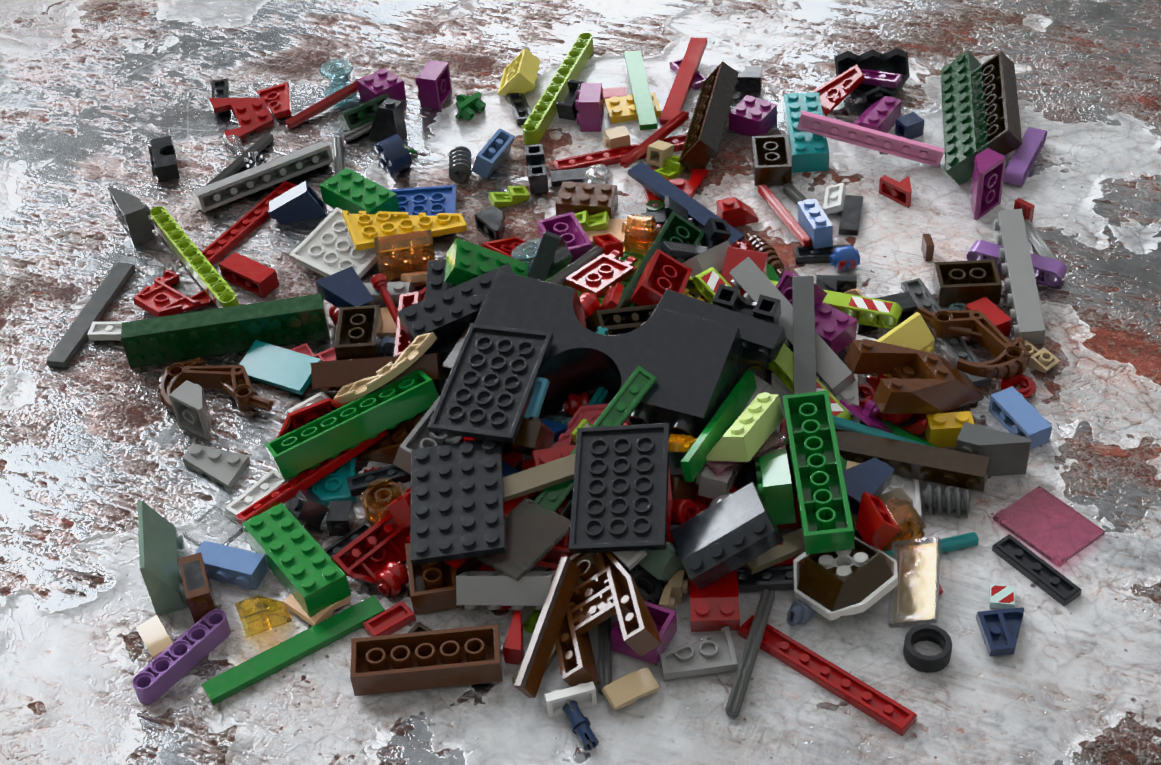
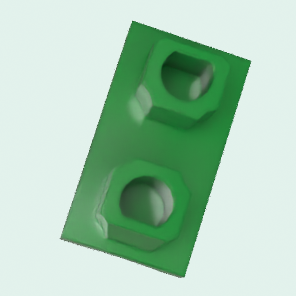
[455,91,486,121]

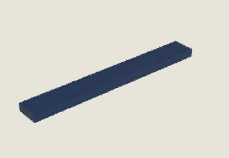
[628,161,744,244]

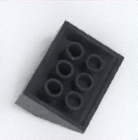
[671,482,784,590]

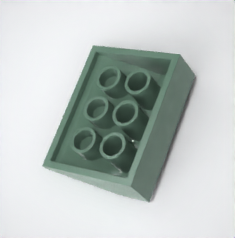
[137,500,186,615]

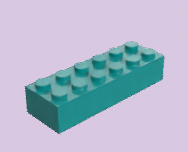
[783,92,829,173]

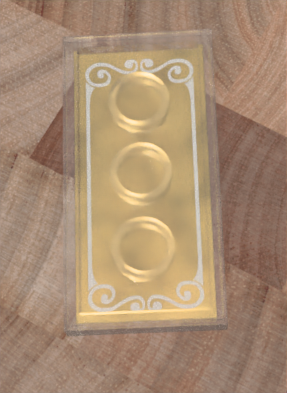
[888,536,941,628]

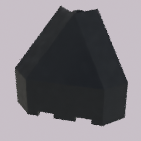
[834,48,910,104]

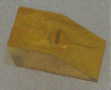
[235,595,292,638]

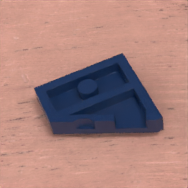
[976,607,1024,657]

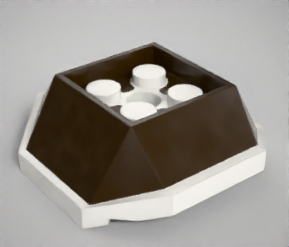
[793,536,898,621]

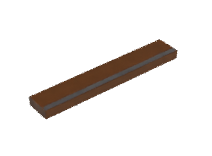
[514,557,581,698]

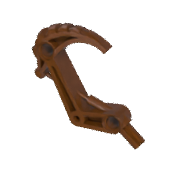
[914,306,1030,379]
[157,357,273,414]

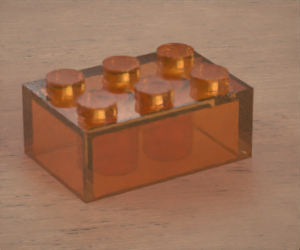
[374,229,436,281]

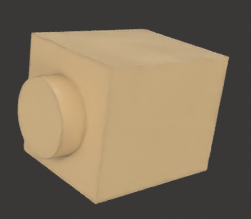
[602,125,631,149]
[646,140,674,168]

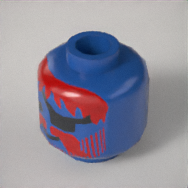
[830,245,860,272]

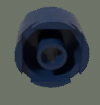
[374,134,413,176]

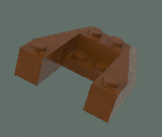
[844,339,984,414]
[555,552,661,687]

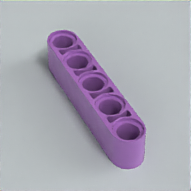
[1003,127,1047,186]
[966,240,1067,287]
[132,609,231,704]

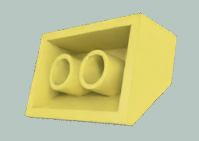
[497,48,541,96]
[875,312,935,379]

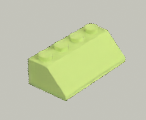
[706,392,784,462]

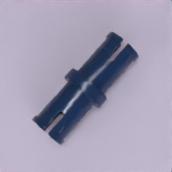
[562,700,599,751]

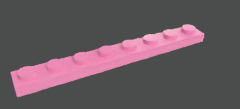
[797,110,945,167]

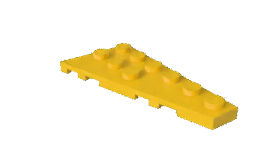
[342,210,467,251]

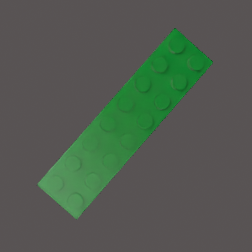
[265,369,439,480]
[782,390,855,554]

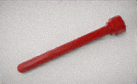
[370,273,398,327]

